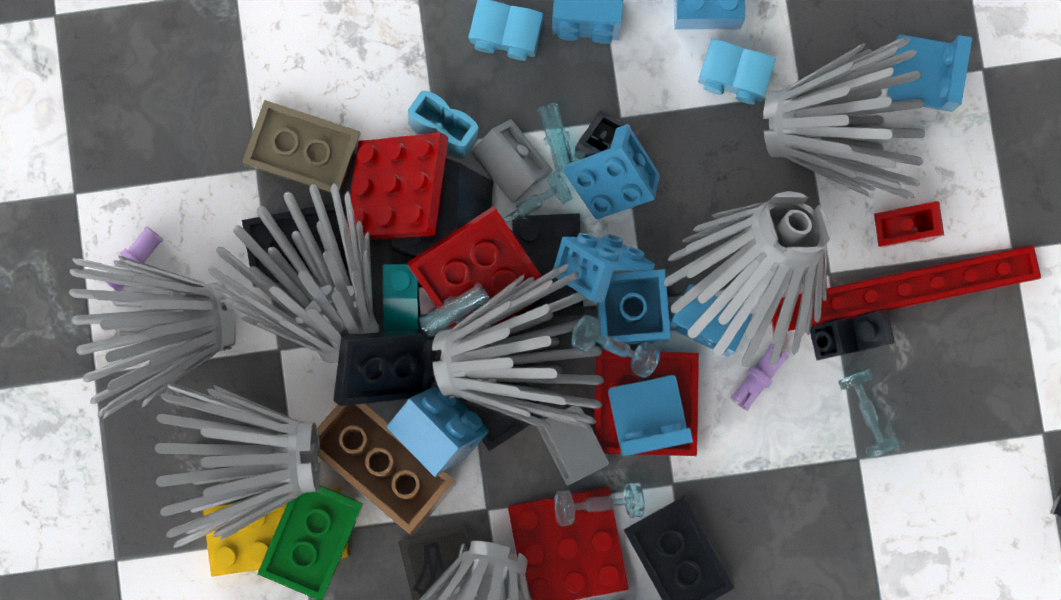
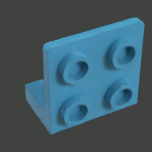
[887,34,972,112]
[564,124,660,219]
[553,233,655,303]
[608,375,693,457]

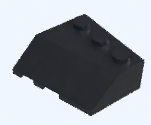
[390,158,493,258]

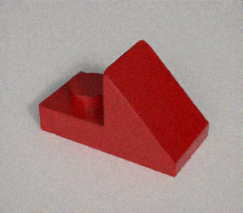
[874,201,944,247]

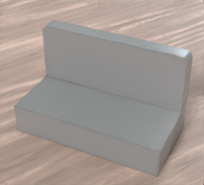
[472,119,553,203]
[537,405,609,486]

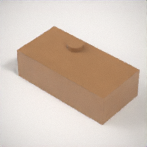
[317,404,457,536]

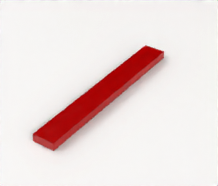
[771,245,1041,334]

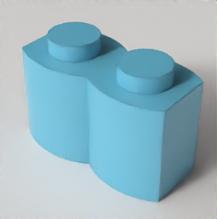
[468,0,544,61]
[698,39,776,104]
[408,91,479,159]

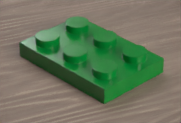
[257,485,364,600]

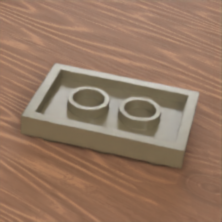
[242,100,361,194]

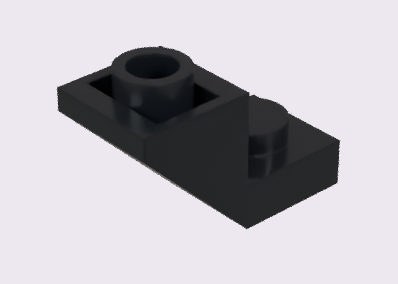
[810,310,895,361]

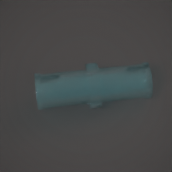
[538,103,574,174]
[419,283,490,337]

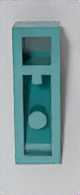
[383,264,420,332]

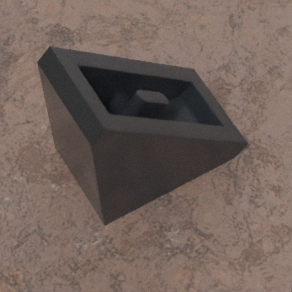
[574,111,625,159]

